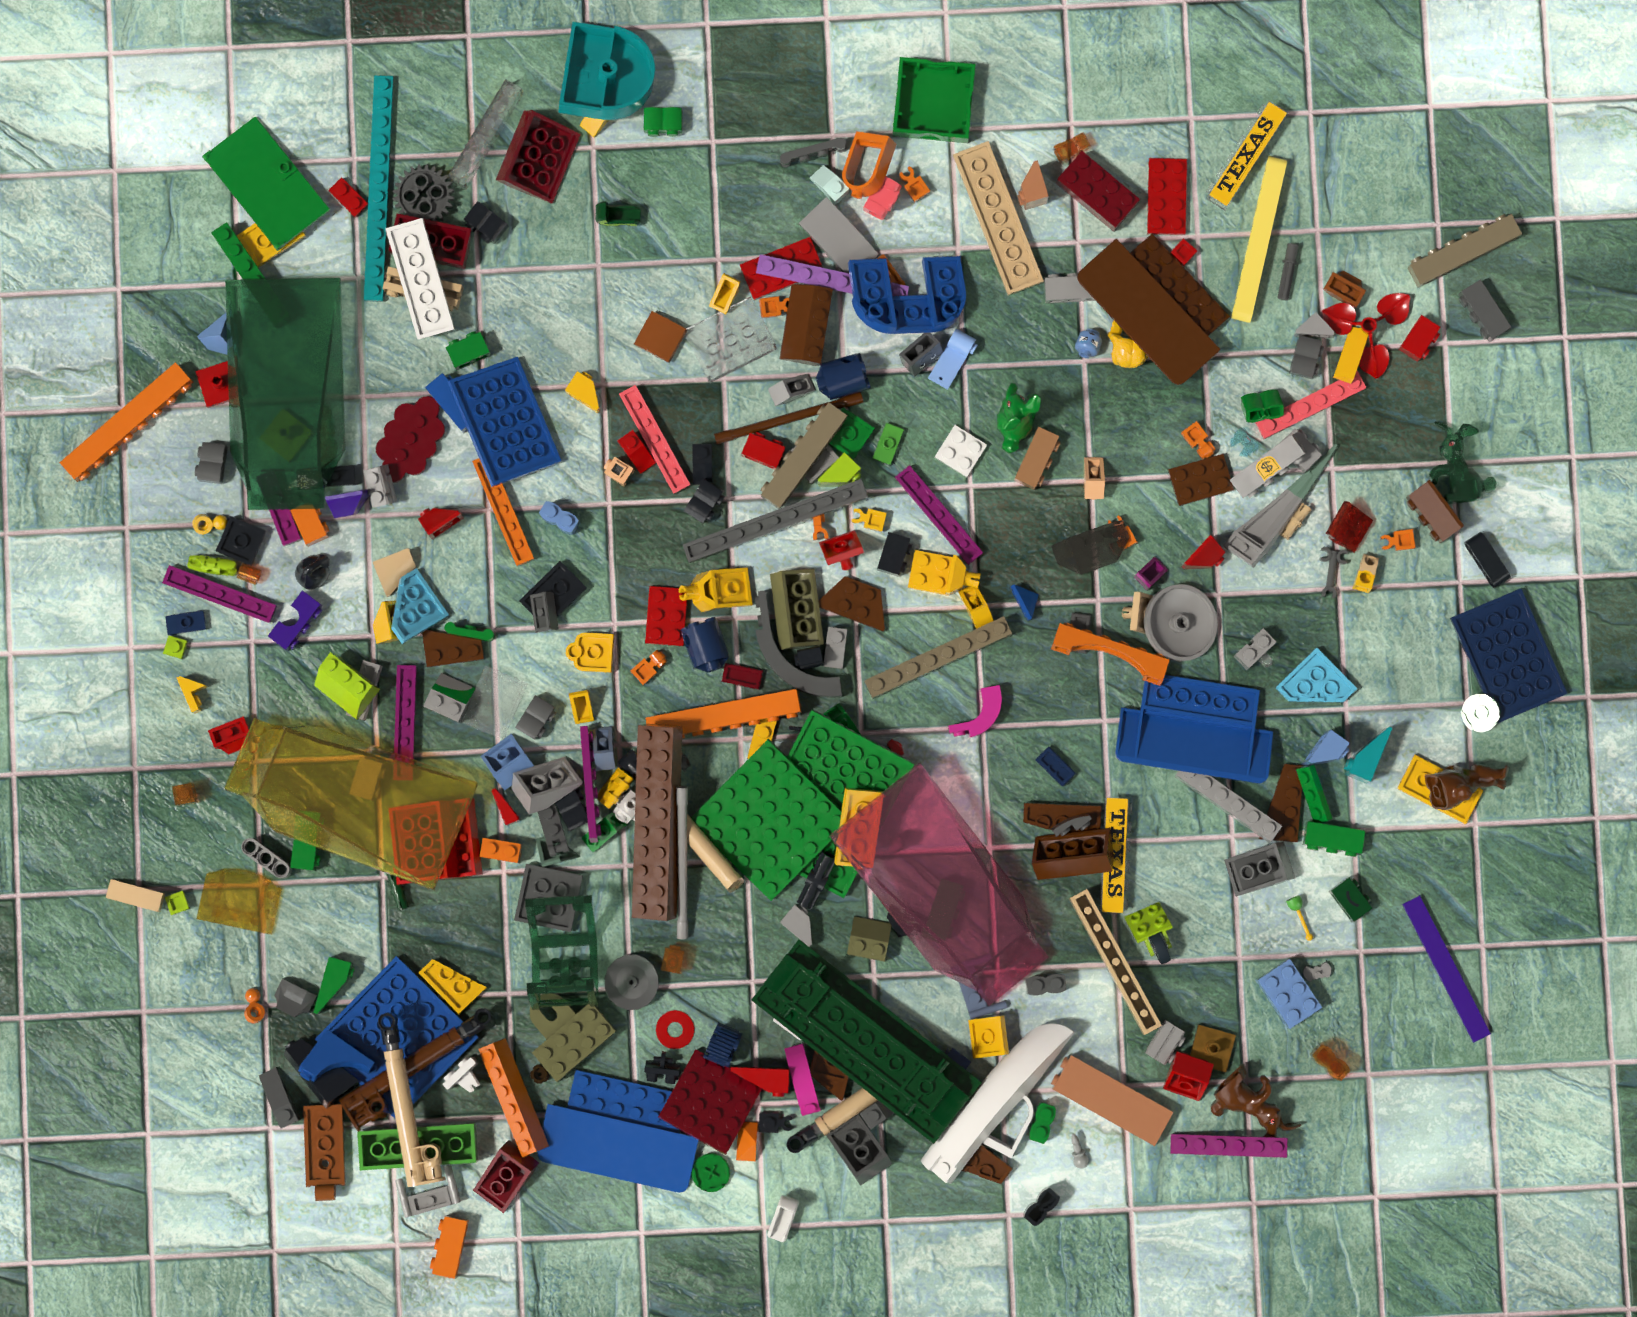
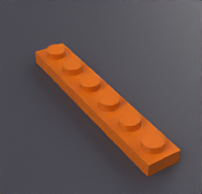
[472,458,534,566]

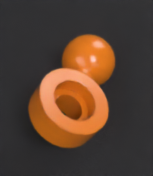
[244,988,265,1024]

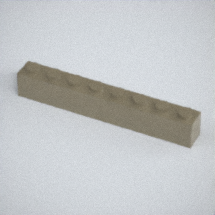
[864,616,1012,699]

